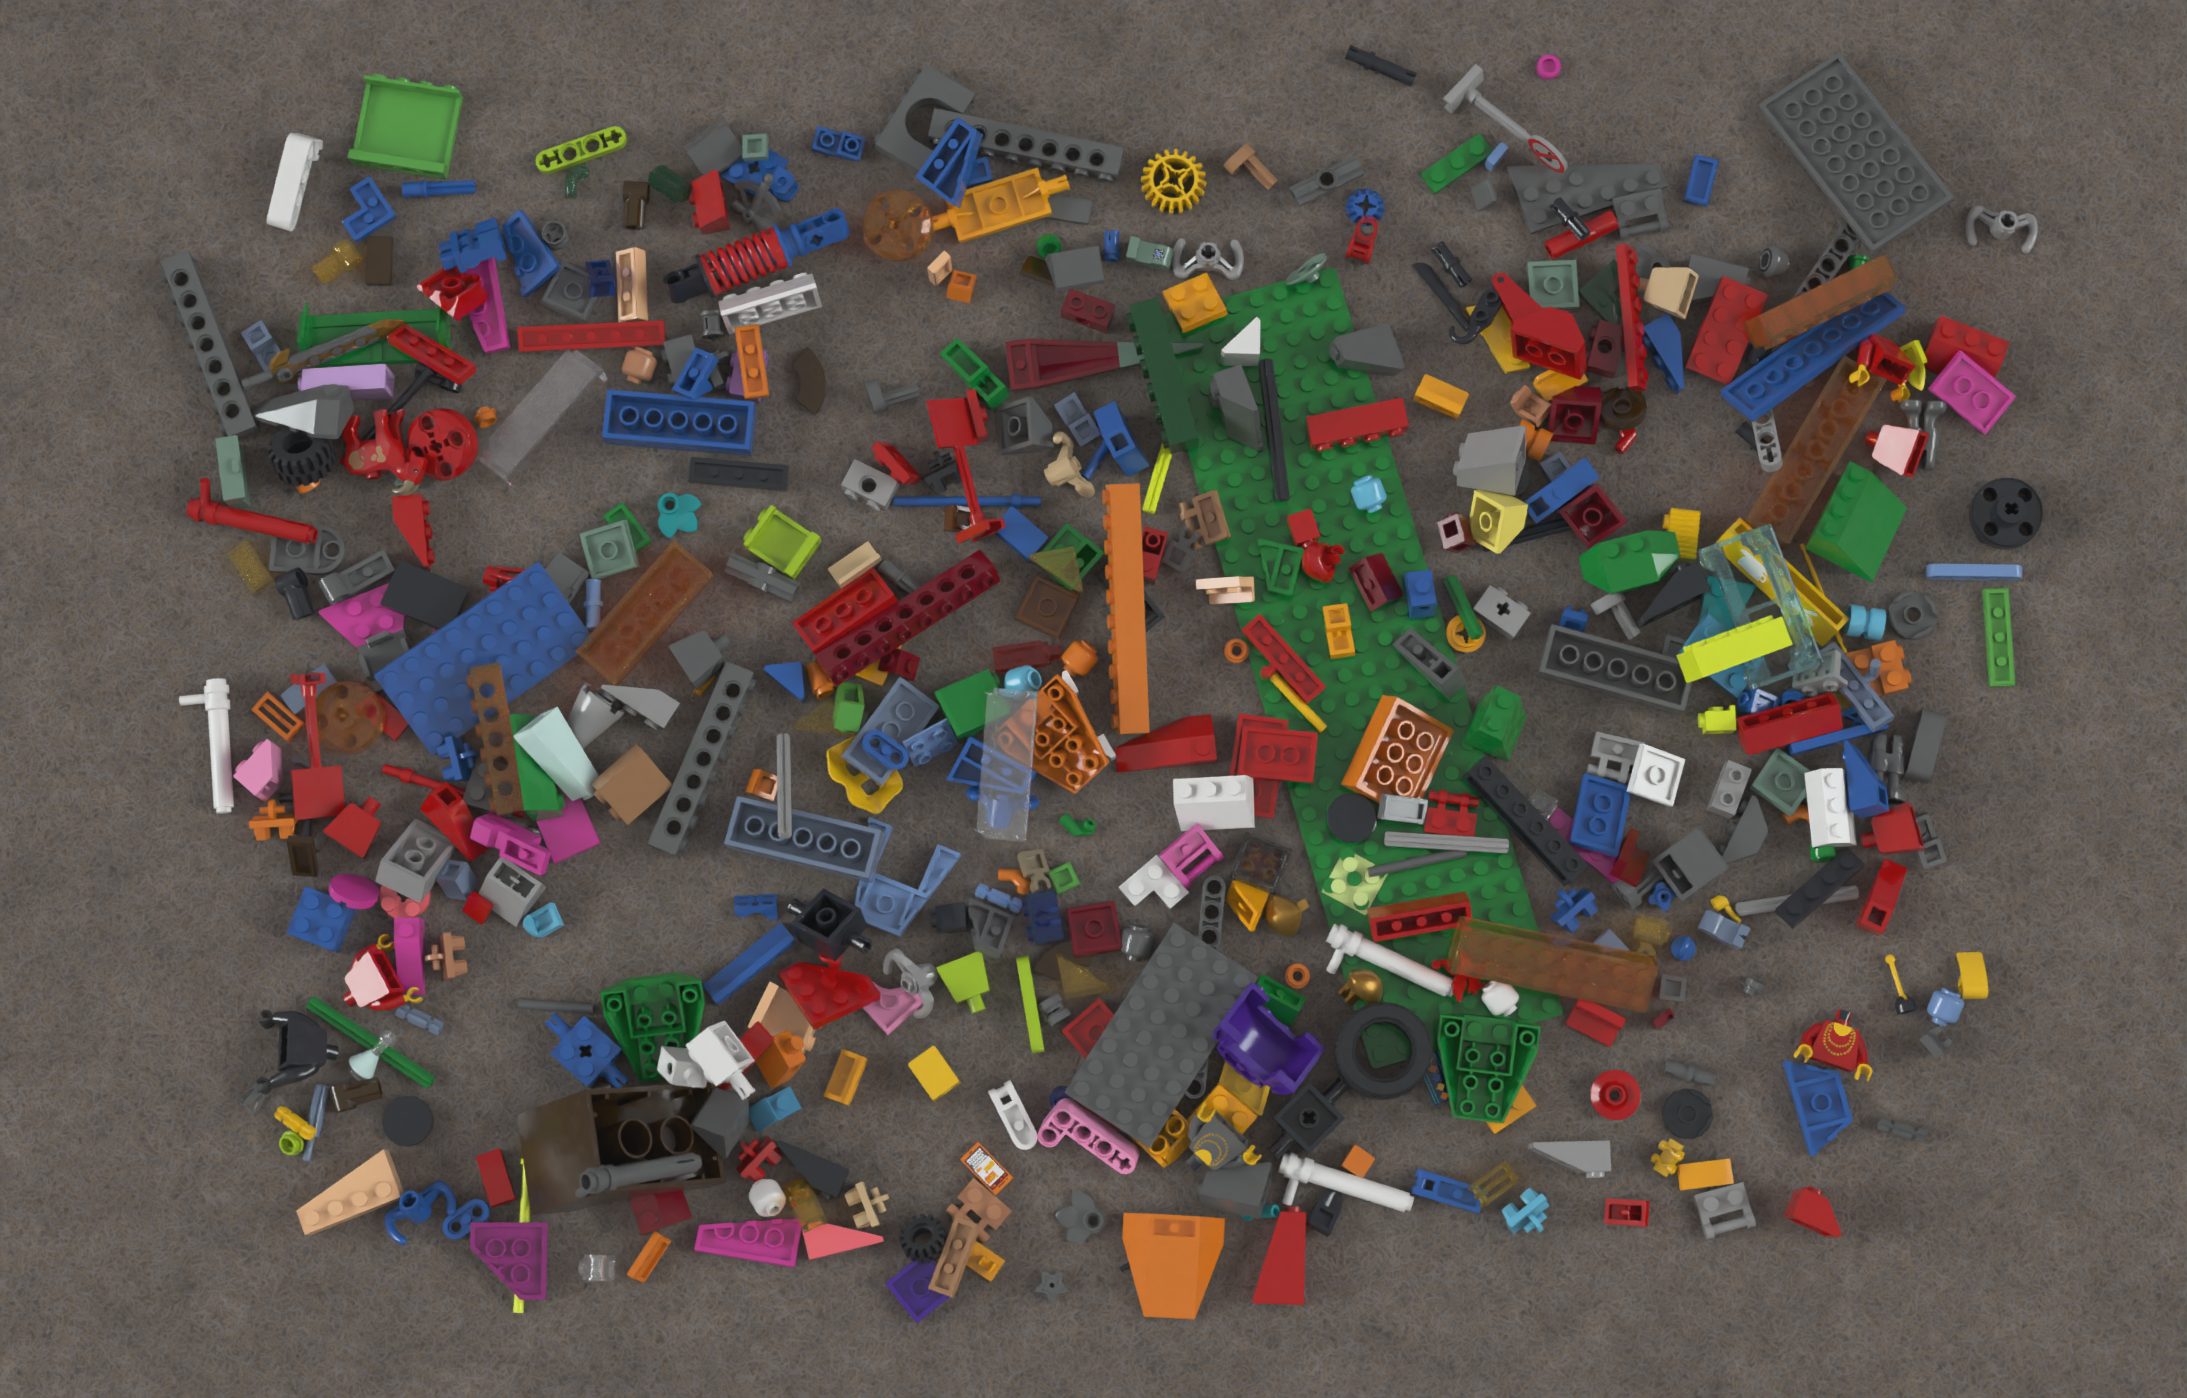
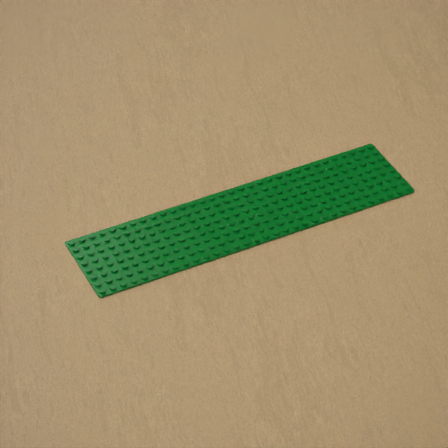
[1163,268,1563,1069]

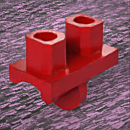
[736,1136,782,1182]

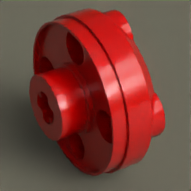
[406,408,478,481]

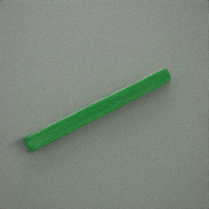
[306,997,435,1089]

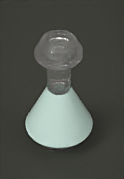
[348,1030,397,1081]

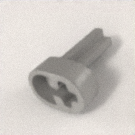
[1590,592,1641,640]

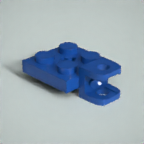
[721,149,799,202]

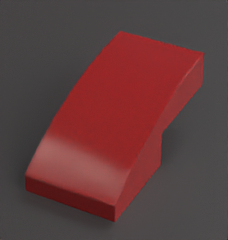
[476,1148,516,1208]

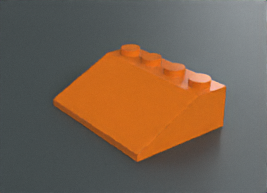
[1341,695,1454,804]

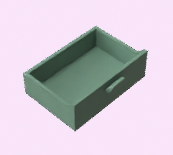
[215,435,250,509]

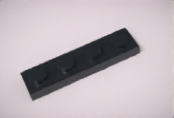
[688,457,789,491]
[1775,847,1865,929]

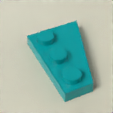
[1698,576,1756,630]

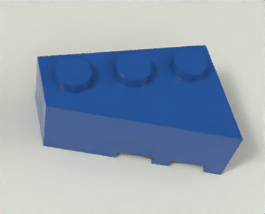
[915,117,983,208]
[947,736,1038,794]

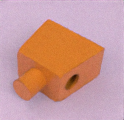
[756,1030,806,1089]

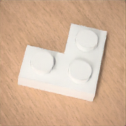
[1119,855,1189,909]

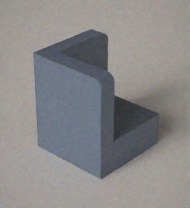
[435,859,479,901]

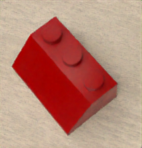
[1924,315,2010,378]

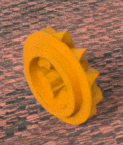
[1446,615,1486,654]

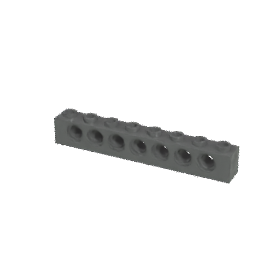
[928,108,1124,183]
[160,250,261,440]
[647,661,758,858]

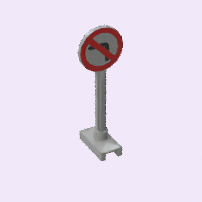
[1443,64,1568,173]

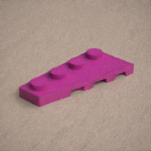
[464,257,511,354]
[694,1217,804,1268]

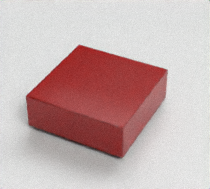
[462,891,494,925]

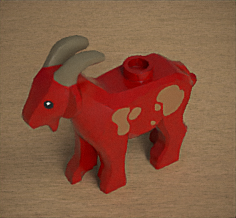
[340,409,428,496]

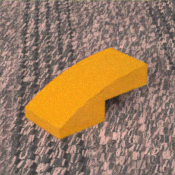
[1323,603,1355,659]
[1676,1158,1734,1190]

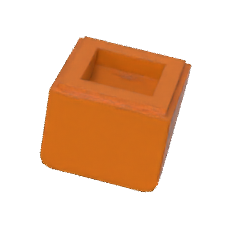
[947,270,977,303]
[745,769,777,801]
[1341,1144,1376,1178]

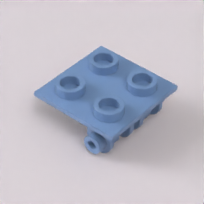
[903,718,958,767]

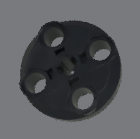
[1969,477,2043,550]

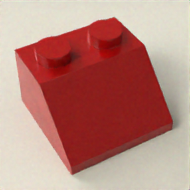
[688,170,731,235]
[1783,1186,1841,1238]

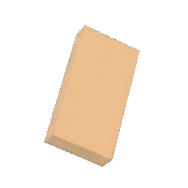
[927,251,952,286]

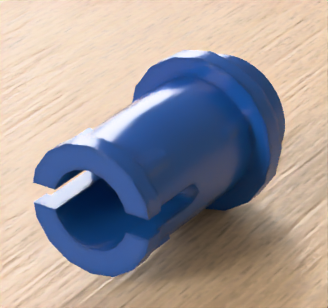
[1102,230,1121,262]

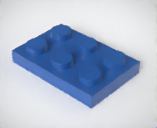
[1568,773,1631,858]

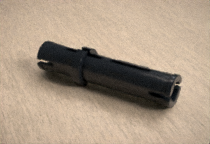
[1345,45,1417,87]

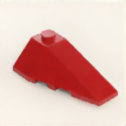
[1115,714,1217,773]

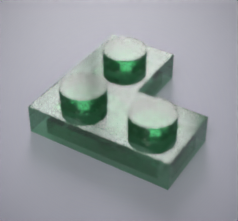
[1578,259,1622,324]

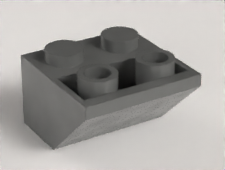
[1652,827,1730,902]

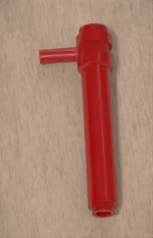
[186,478,318,544]

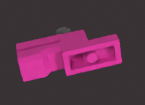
[470,812,551,876]

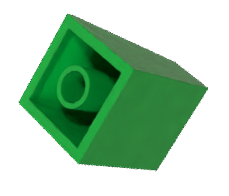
[934,669,1014,743]
[1463,685,1526,762]

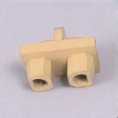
[844,1182,890,1229]

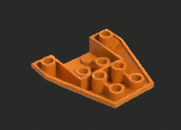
[991,674,1109,794]
[1122,1213,1225,1319]

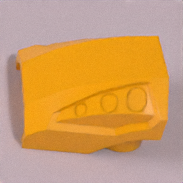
[1127,1109,1190,1168]

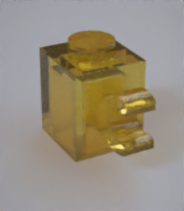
[1630,913,1670,962]

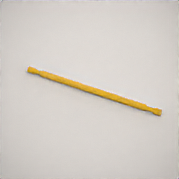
[1800,543,1847,654]

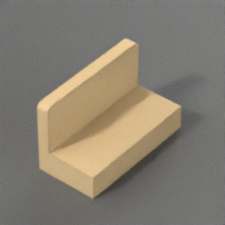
[828,541,882,588]

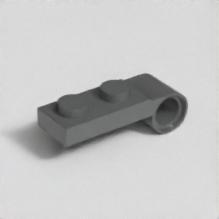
[318,549,395,605]

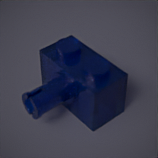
[1022,890,1064,946]

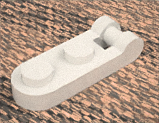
[988,1080,1038,1150]

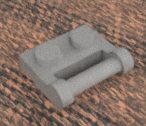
[1693,1182,1756,1239]

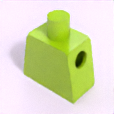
[936,951,990,1014]

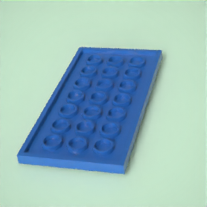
[373,561,596,756]

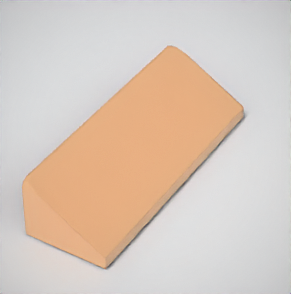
[616,247,648,322]

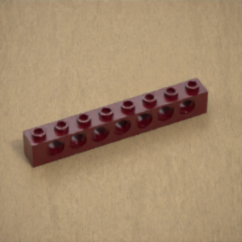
[814,549,1001,687]

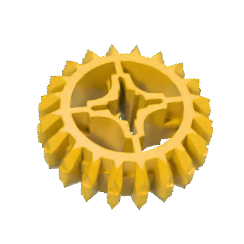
[1141,149,1206,215]

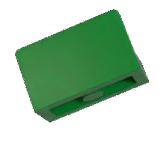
[1257,974,1306,1028]

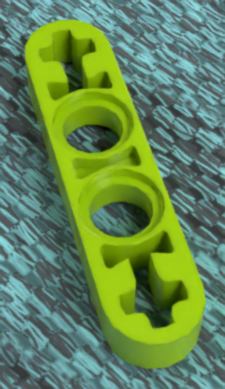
[535,126,627,175]
[1016,955,1045,1054]

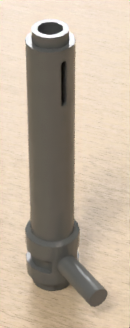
[575,1153,702,1199]

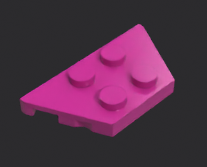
[318,583,406,649]

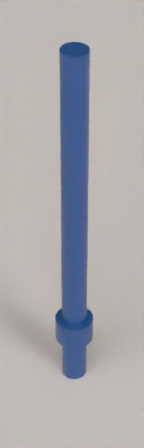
[893,494,1041,509]

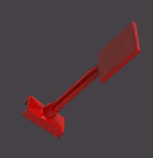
[926,397,1006,544]
[290,672,345,820]

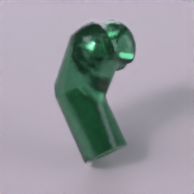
[565,164,589,199]

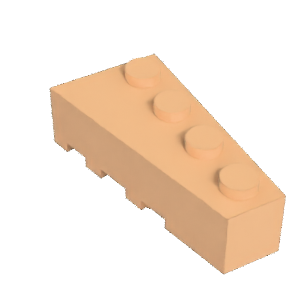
[296,1149,404,1235]

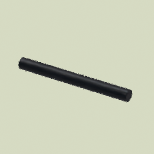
[363,366,435,440]

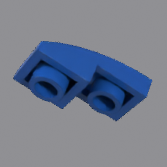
[810,126,866,162]

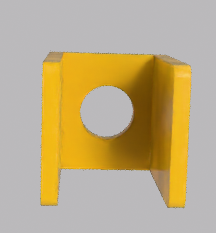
[908,1046,961,1102]

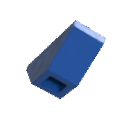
[1094,400,1150,477]

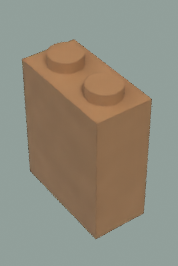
[591,744,673,825]

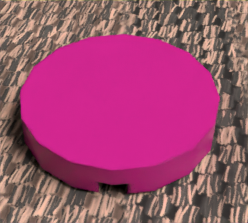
[328,874,380,909]

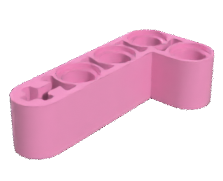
[1038,1098,1140,1174]

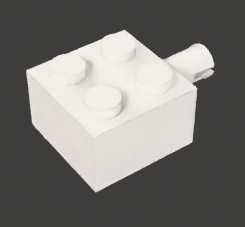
[685,1020,756,1101]

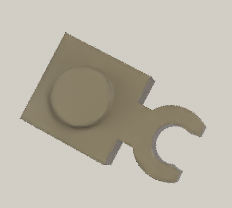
[1017,849,1051,894]

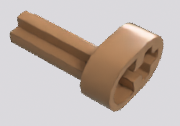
[1223,143,1278,190]

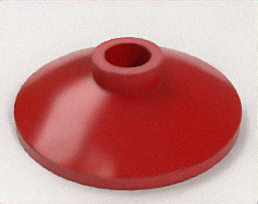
[1590,1070,1641,1120]

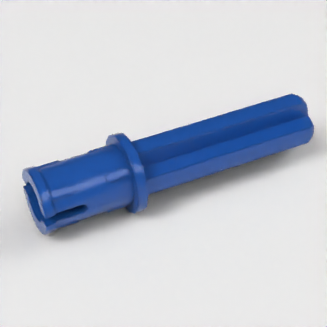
[402,179,476,199]

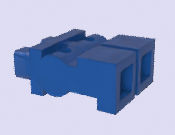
[439,217,507,273]

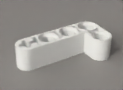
[267,133,323,231]

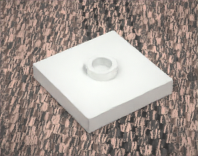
[1627,744,1685,807]

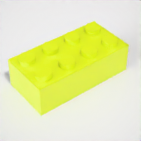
[1676,615,1793,683]

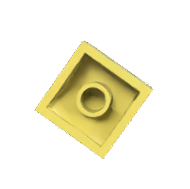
[1469,490,1528,554]

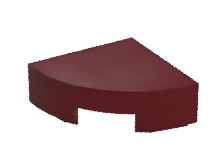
[1650,1008,1675,1030]

